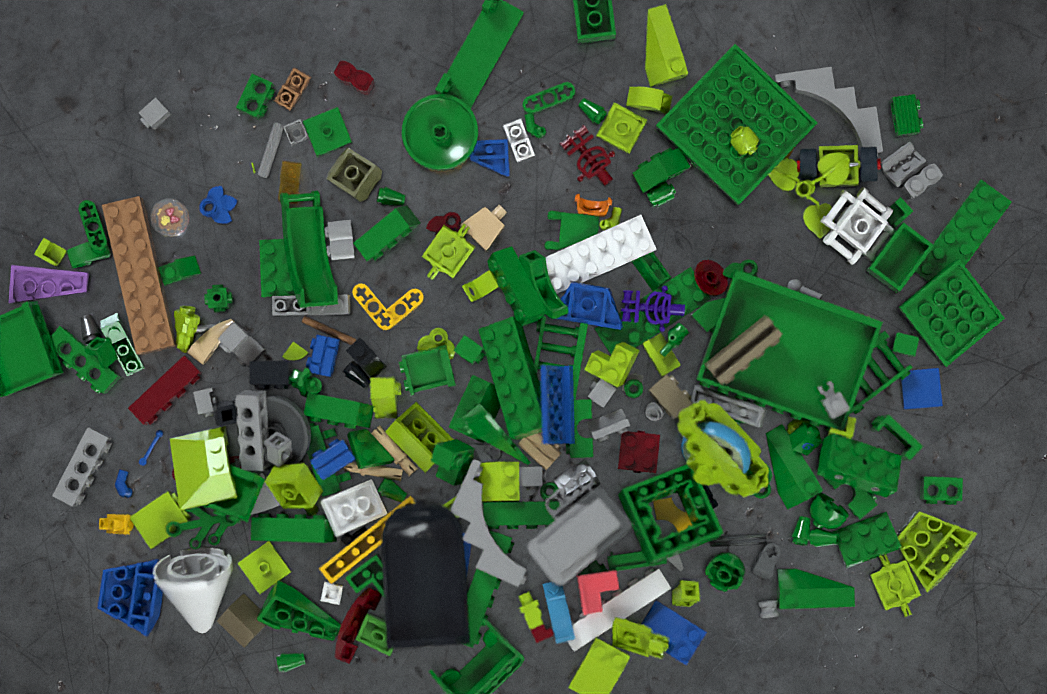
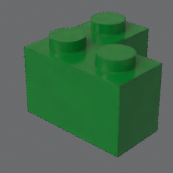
[633,148,690,193]
[431,439,475,486]
[345,554,384,597]

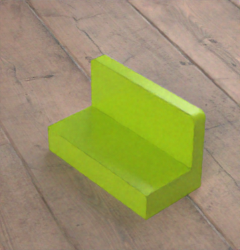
[642,333,680,377]
[828,417,856,439]

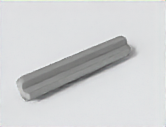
[258,123,284,178]

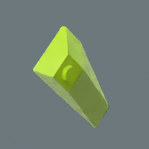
[645,4,688,87]

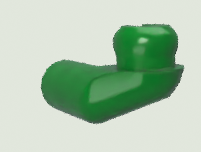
[524,113,546,138]

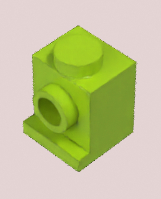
[672,580,700,607]

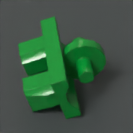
[289,368,322,397]

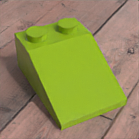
[461,461,520,502]
[568,637,630,694]

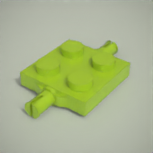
[422,224,475,280]
[870,554,921,617]

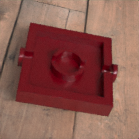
[618,431,661,473]

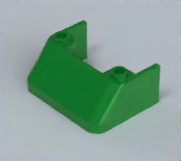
[429,618,524,694]

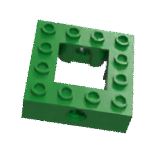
[618,464,724,566]

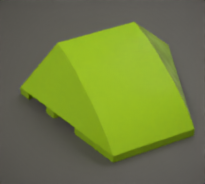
[898,511,977,593]

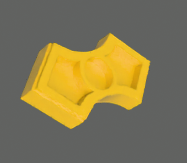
[653,497,692,532]

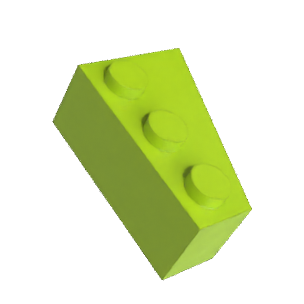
[371,378,401,419]

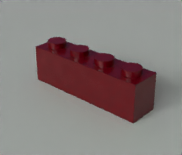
[128,355,202,425]

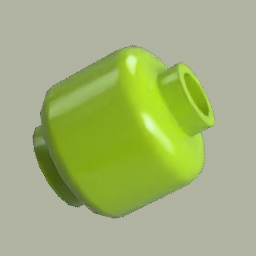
[730,126,759,155]

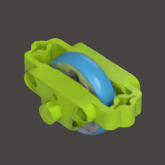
[678,400,769,497]

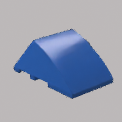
[98,559,163,637]

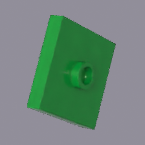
[303,107,352,157]

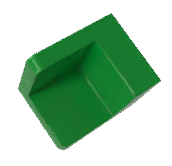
[887,197,913,229]
[891,332,919,357]
[84,337,118,369]

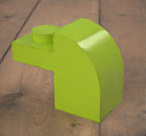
[626,86,672,114]

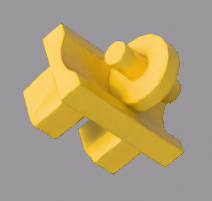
[99,514,134,534]

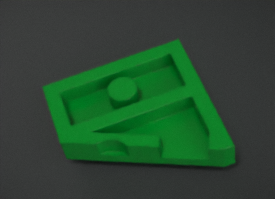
[347,429,394,469]

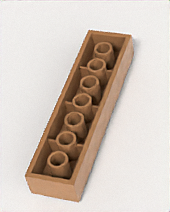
[102,196,176,355]

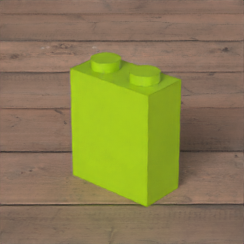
[130,491,192,549]

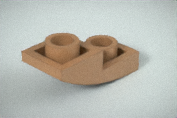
[274,68,311,111]

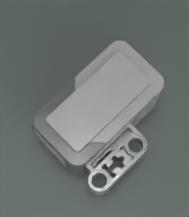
[528,471,633,585]

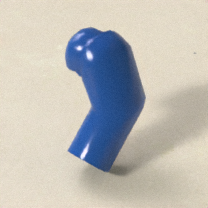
[115,469,133,498]

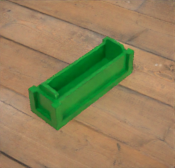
[607,551,667,571]

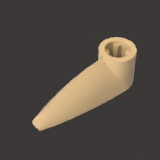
[188,319,235,365]

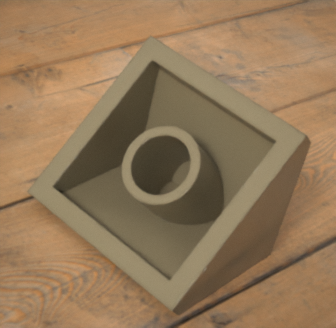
[217,593,266,648]

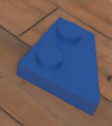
[470,139,510,177]

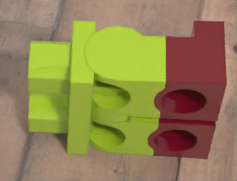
[518,591,554,643]

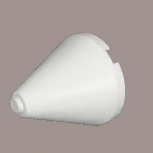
[153,547,233,633]

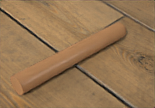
[302,316,357,345]

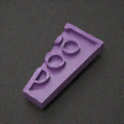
[9,265,89,303]

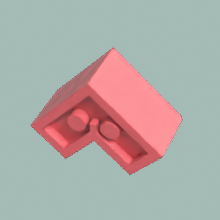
[578,570,619,615]

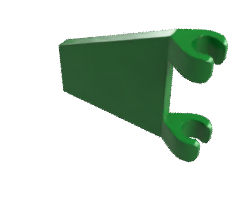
[544,211,600,250]

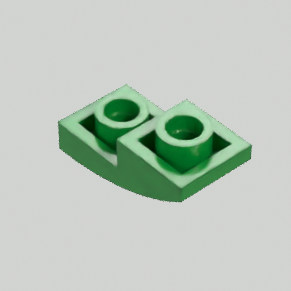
[66,239,111,269]

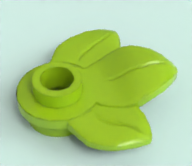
[417,328,455,359]

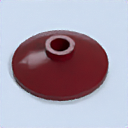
[694,260,728,296]

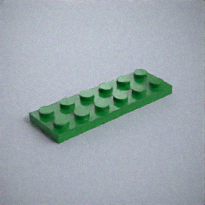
[914,179,1012,283]
[594,267,711,356]

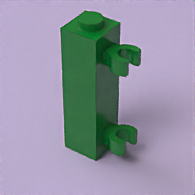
[307,423,352,497]

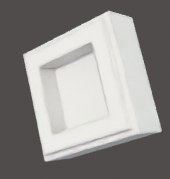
[320,582,344,605]

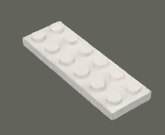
[546,215,657,294]

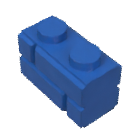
[306,335,340,378]
[310,439,356,480]

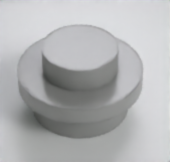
[645,402,664,421]

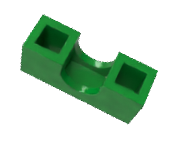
[566,399,593,458]
[822,476,878,520]

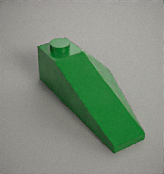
[462,404,531,465]
[765,424,823,510]
[777,569,855,609]
[257,580,341,641]

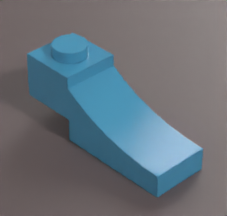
[543,582,575,644]

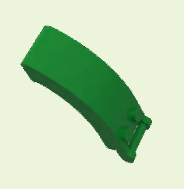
[280,191,338,308]

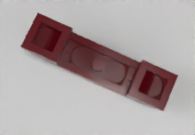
[335,588,382,664]

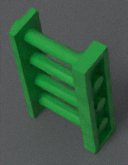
[534,316,588,400]
[850,331,913,415]

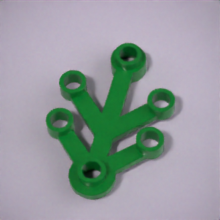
[165,503,237,550]

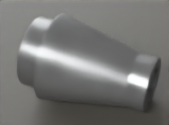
[80,314,101,344]

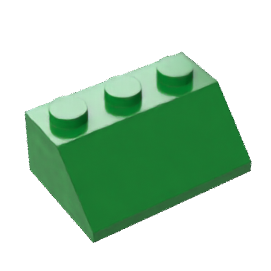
[449,375,501,443]

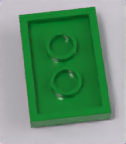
[259,239,295,298]
[832,512,901,568]

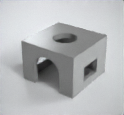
[283,119,309,145]

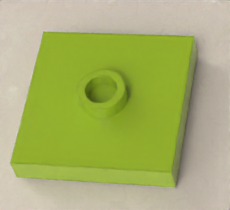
[238,541,292,595]

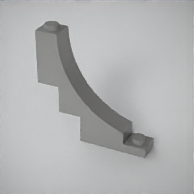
[773,67,883,158]
[450,459,528,587]

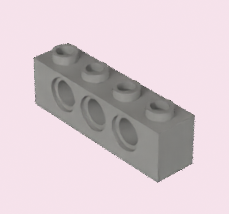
[235,390,271,471]
[52,427,112,507]

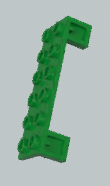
[435,0,524,109]

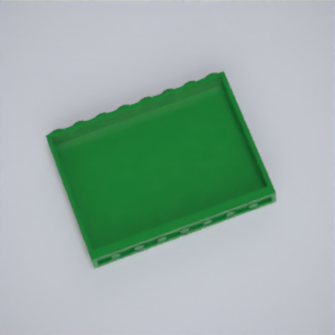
[696,270,883,431]

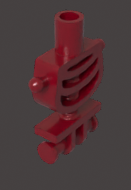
[559,125,615,186]

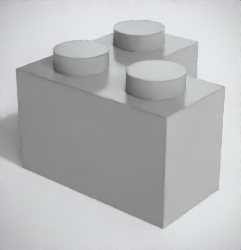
[218,322,266,366]

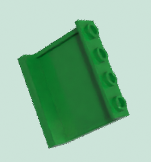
[0,301,63,397]

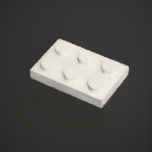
[320,479,387,537]

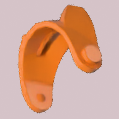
[575,194,612,217]

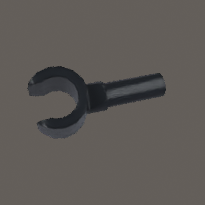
[341,526,367,545]

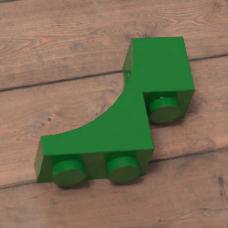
[519,250,568,319]

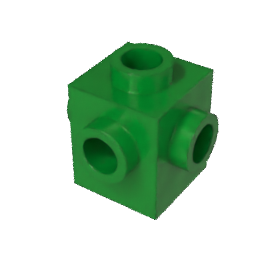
[204,285,233,312]

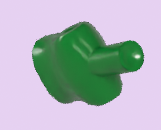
[659,323,689,357]

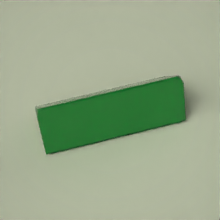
[631,252,672,291]

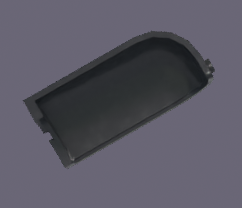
[381,500,470,649]

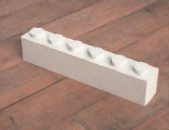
[567,567,671,651]

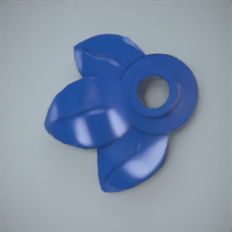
[199,186,237,224]

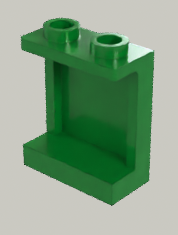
[399,345,456,396]
[870,415,923,461]
[208,465,265,523]

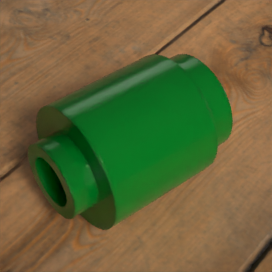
[646,181,676,207]

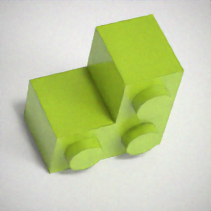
[584,342,640,387]

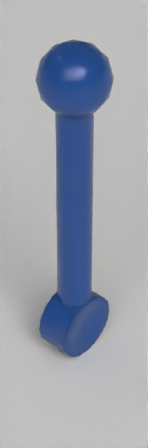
[139,430,163,466]

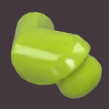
[599,207,622,231]
[787,418,811,434]

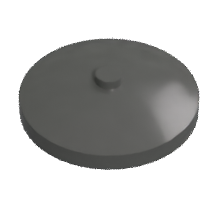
[237,395,311,471]

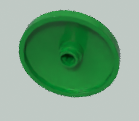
[402,94,478,171]

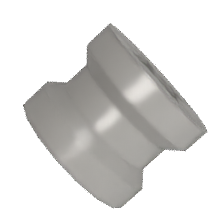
[758,600,779,618]

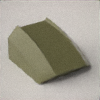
[326,148,382,202]

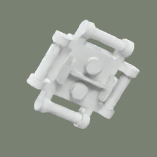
[821,187,895,265]

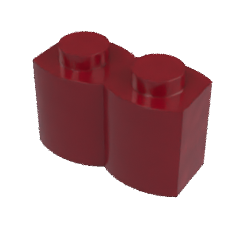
[334,61,375,95]

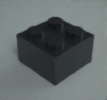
[249,361,292,390]

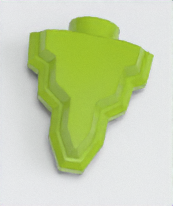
[174,306,200,353]

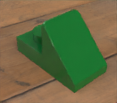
[158,255,202,286]

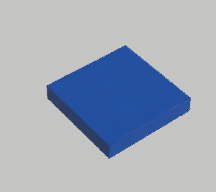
[900,368,943,410]

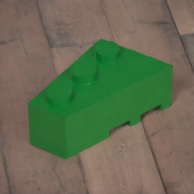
[353,205,421,261]
[304,393,375,429]

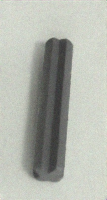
[709,534,767,547]

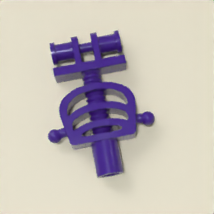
[621,285,685,332]

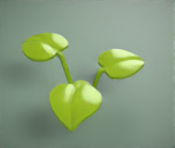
[768,153,850,238]

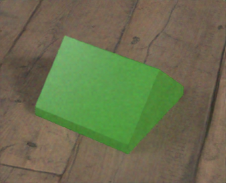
[355,613,393,656]

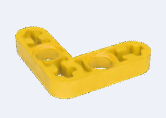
[352,284,424,331]

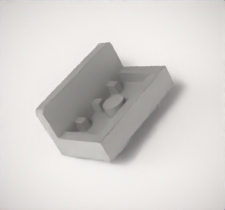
[881,142,928,187]
[587,409,630,442]
[553,459,601,502]

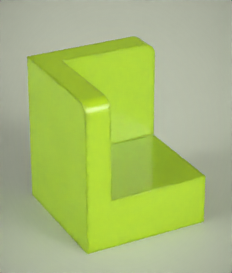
[34,238,67,267]

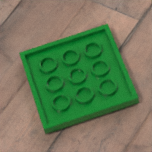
[898,259,1005,367]

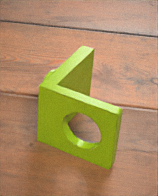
[462,270,499,302]

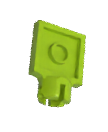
[613,617,669,658]

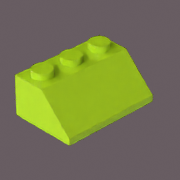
[385,402,454,473]

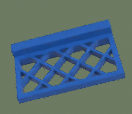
[541,365,575,444]

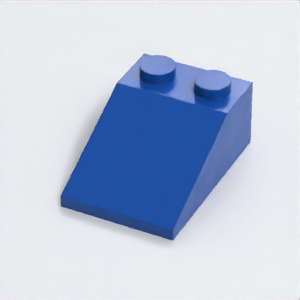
[641,600,707,665]

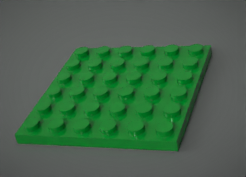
[656,44,818,205]

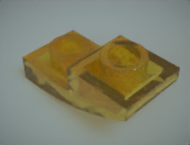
[278,161,302,204]

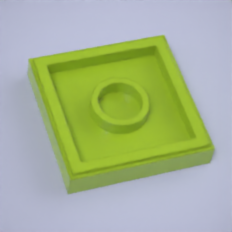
[596,102,648,154]

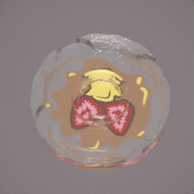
[150,198,189,237]

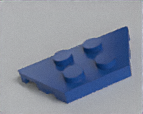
[557,282,623,330]

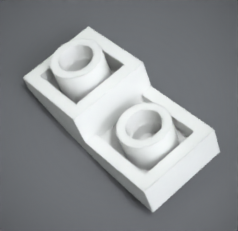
[503,119,535,162]

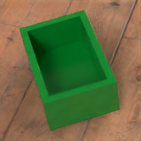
[866,222,934,293]

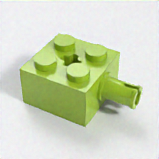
[265,464,323,516]

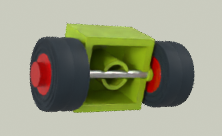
[797,145,881,188]

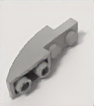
[272,295,350,316]

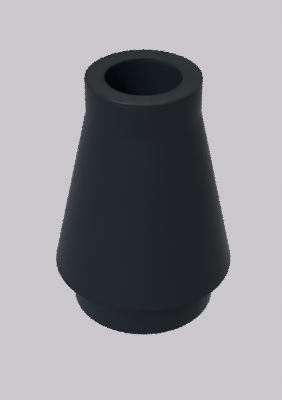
[342,360,371,388]

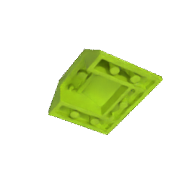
[170,426,237,511]

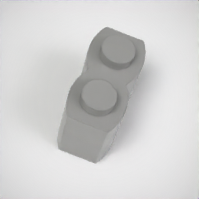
[900,163,943,200]
[325,220,355,261]

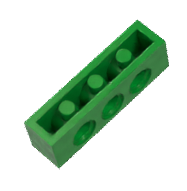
[50,326,121,394]

